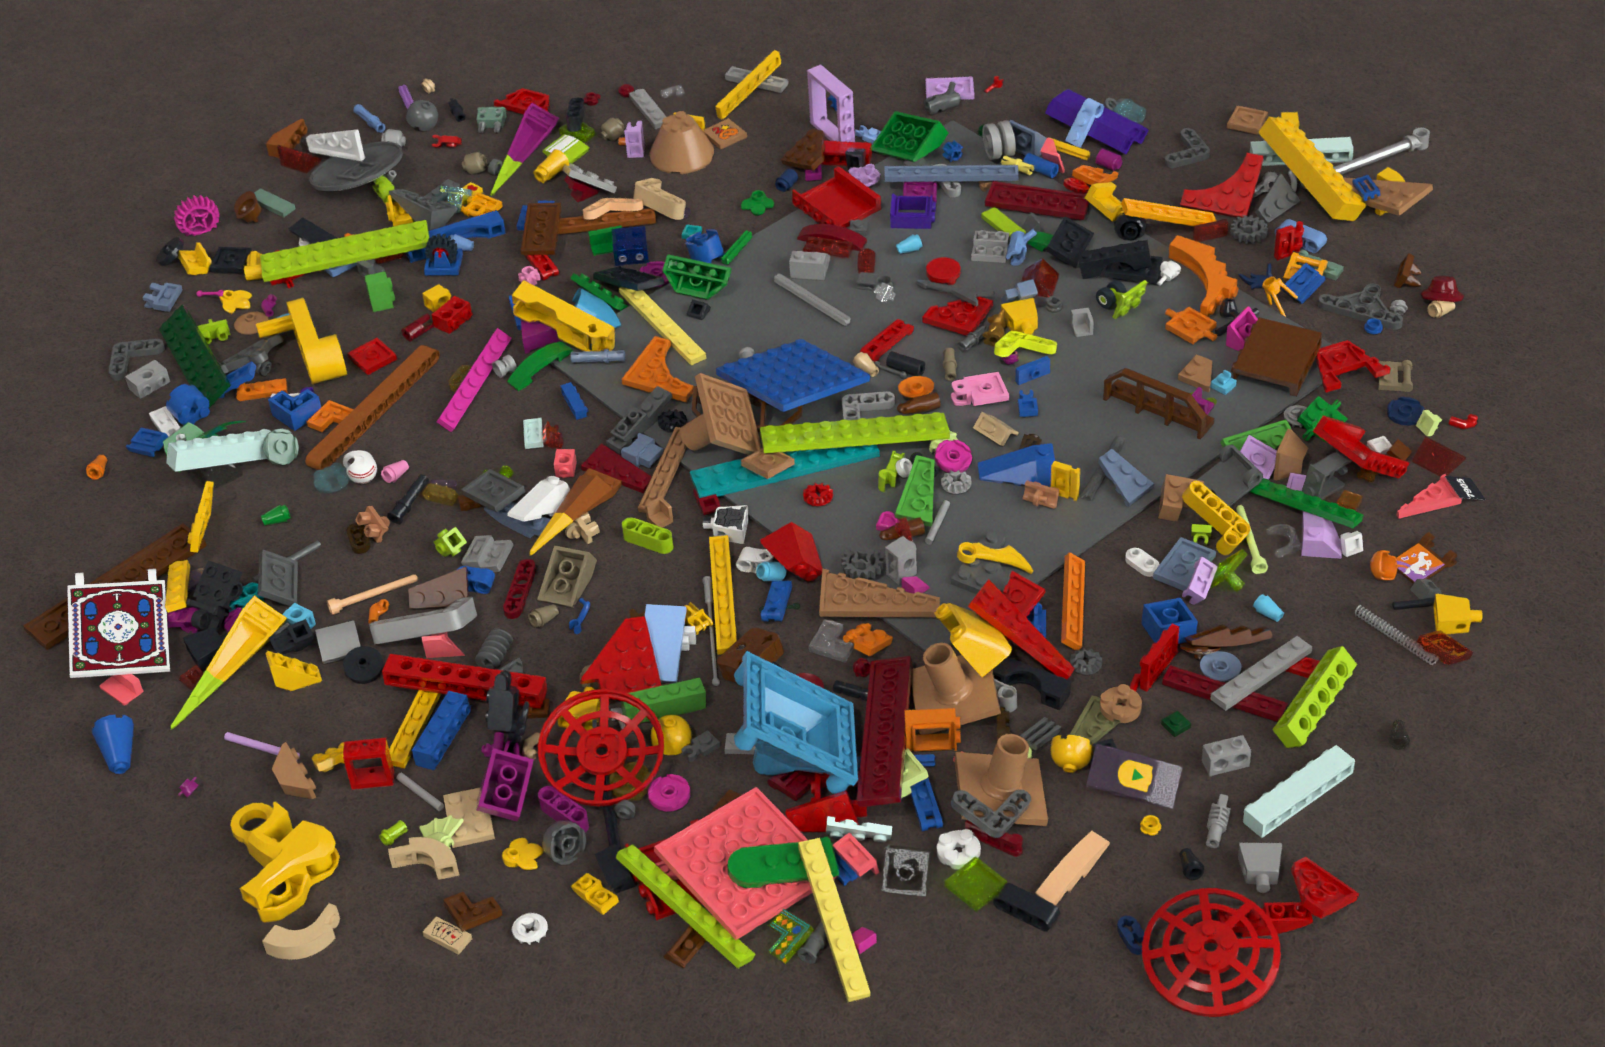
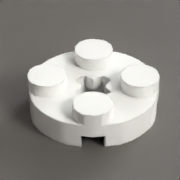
[937,829,981,869]

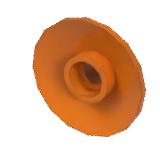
[898,376,934,398]

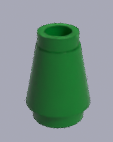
[261,504,291,526]

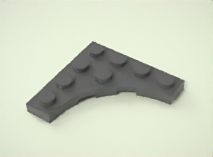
[951,530,1009,594]

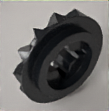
[658,409,687,432]

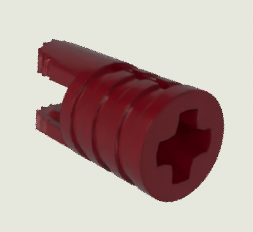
[401,313,434,342]

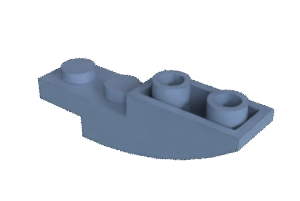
[484,502,551,538]

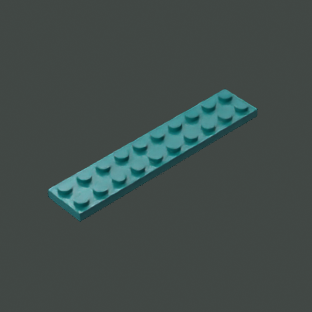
[690,445,880,498]

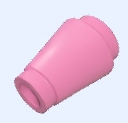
[381,460,409,483]

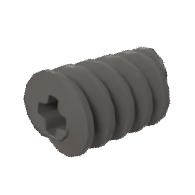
[475,628,513,669]

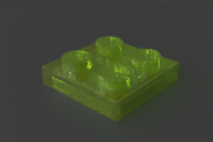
[945,856,1007,912]

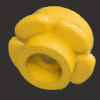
[1140,815,1162,835]

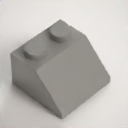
[789,251,830,280]

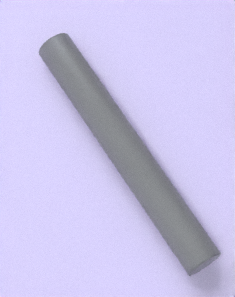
[925,500,950,545]
[397,773,444,811]

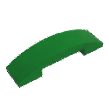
[507,341,573,391]

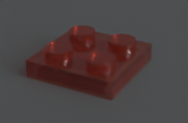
[1417,630,1473,664]

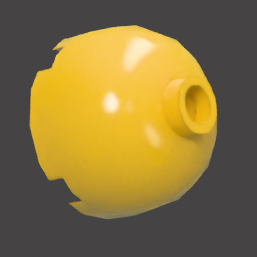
[651,715,692,756]
[1051,735,1093,773]

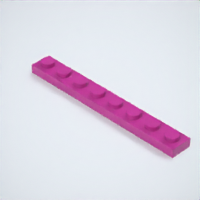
[436,328,512,432]

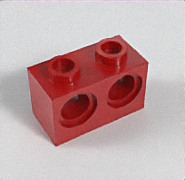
[431,296,472,334]

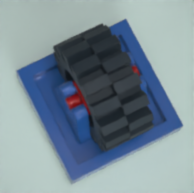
[424,234,463,276]

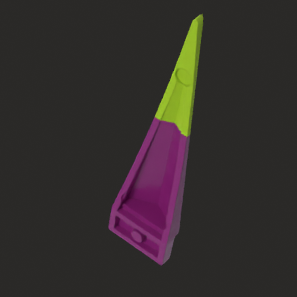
[490,103,559,196]

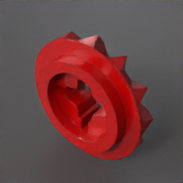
[1063,178,1090,194]
[803,482,833,506]

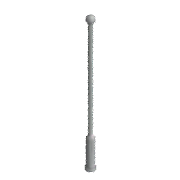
[702,576,720,686]

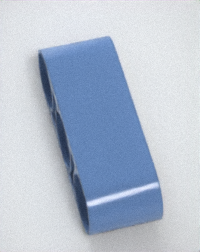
[1275,219,1327,253]

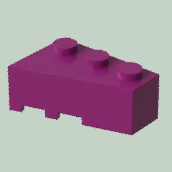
[521,319,562,354]

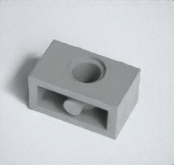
[125,360,170,399]
[885,536,917,585]

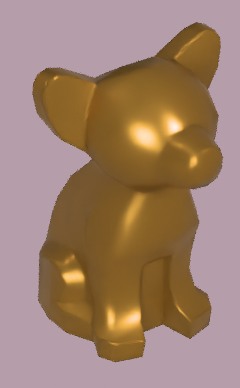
[982,309,1006,347]

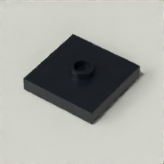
[209,247,252,273]

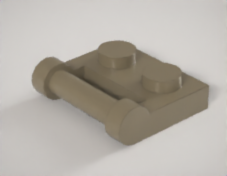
[1379,360,1413,392]

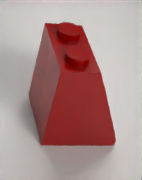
[760,522,823,581]

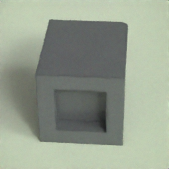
[356,259,385,277]

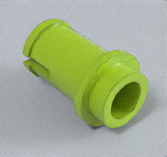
[379,820,408,845]

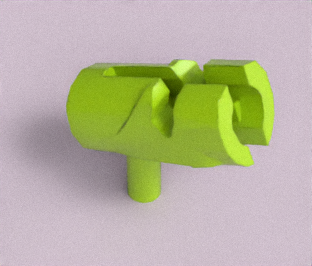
[373,176,396,205]

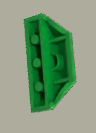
[663,254,732,300]

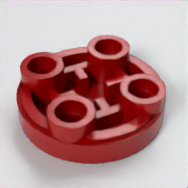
[926,257,961,285]

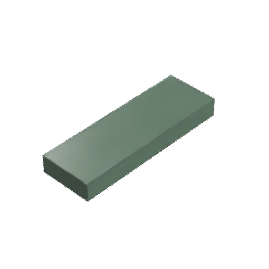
[254,188,296,217]

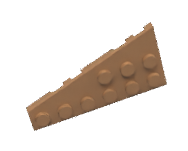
[1343,178,1433,216]
[819,569,940,617]

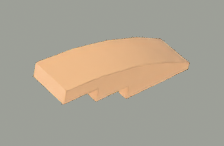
[1036,831,1110,905]

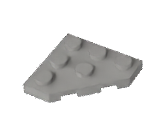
[563,163,617,193]

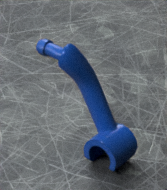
[569,598,590,634]

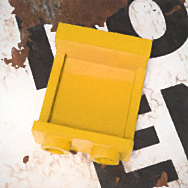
[1085,182,1124,221]

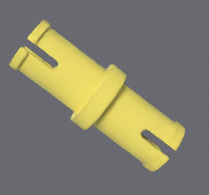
[1001,156,1034,175]

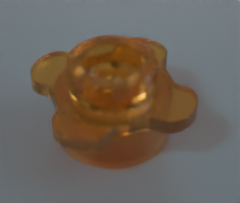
[1357,467,1379,482]

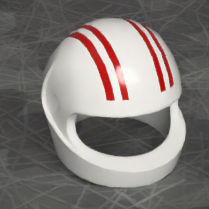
[343,450,377,484]

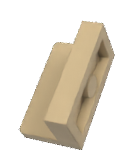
[973,412,1019,446]

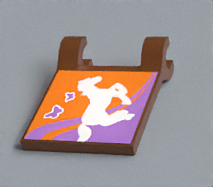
[1396,532,1457,584]

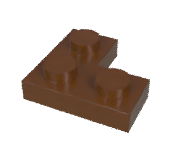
[443,891,503,932]

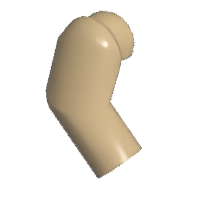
[522,732,540,759]

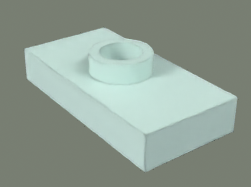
[523,418,544,449]

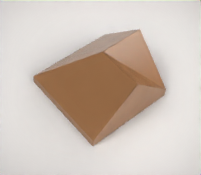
[1273,429,1308,480]

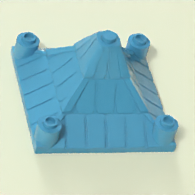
[734,651,858,794]

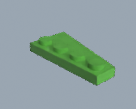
[1220,420,1291,451]
[895,455,935,527]

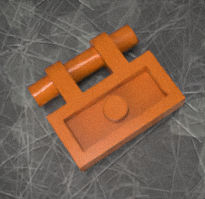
[843,623,893,656]

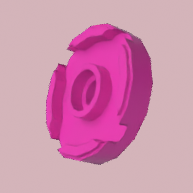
[935,439,972,473]
[648,774,690,812]

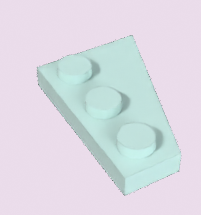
[826,816,892,842]

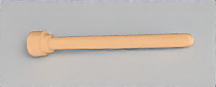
[327,575,418,615]

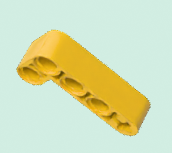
[1182,481,1250,555]

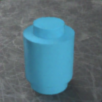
[756,561,787,581]

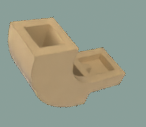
[388,837,459,880]

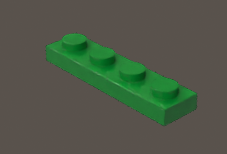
[570,273,629,311]

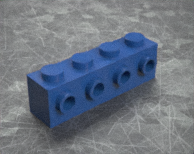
[412,691,471,770]

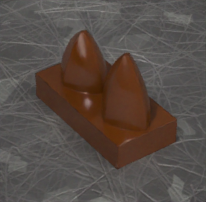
[1394,253,1421,288]

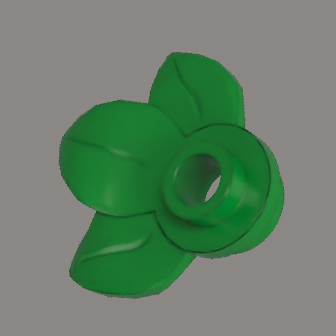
[741,190,774,216]

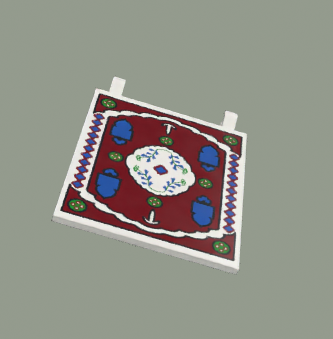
[68,569,170,678]

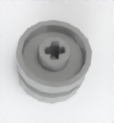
[983,120,1016,160]

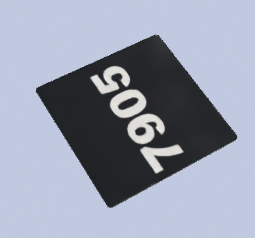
[1445,476,1486,500]

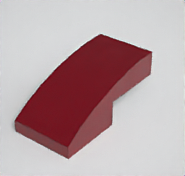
[693,489,721,515]

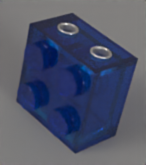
[612,226,649,266]

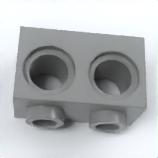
[1202,735,1251,776]

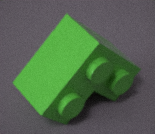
[365,271,395,312]

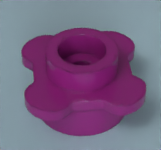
[178,777,199,798]

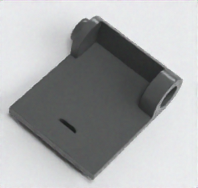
[1197,445,1263,507]

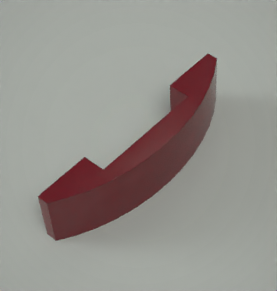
[797,224,867,252]

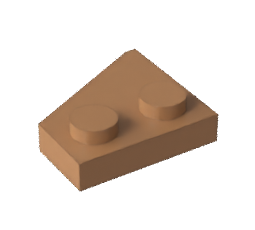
[1178,354,1212,393]

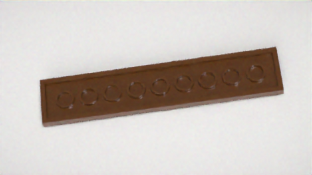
[23,523,207,650]

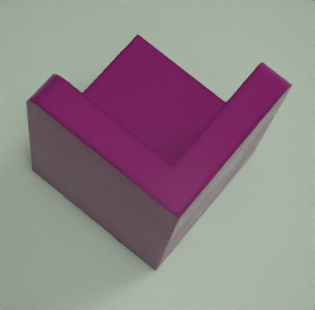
[1188,387,1214,415]

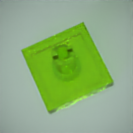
[1209,549,1248,592]

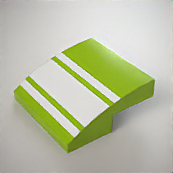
[542,134,589,164]

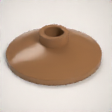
[234,312,269,335]

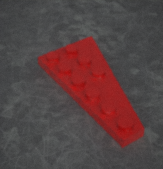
[968,579,1075,679]

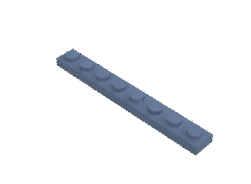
[885,165,1019,182]

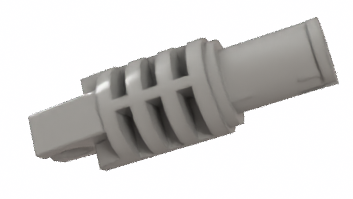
[1206,794,1231,848]

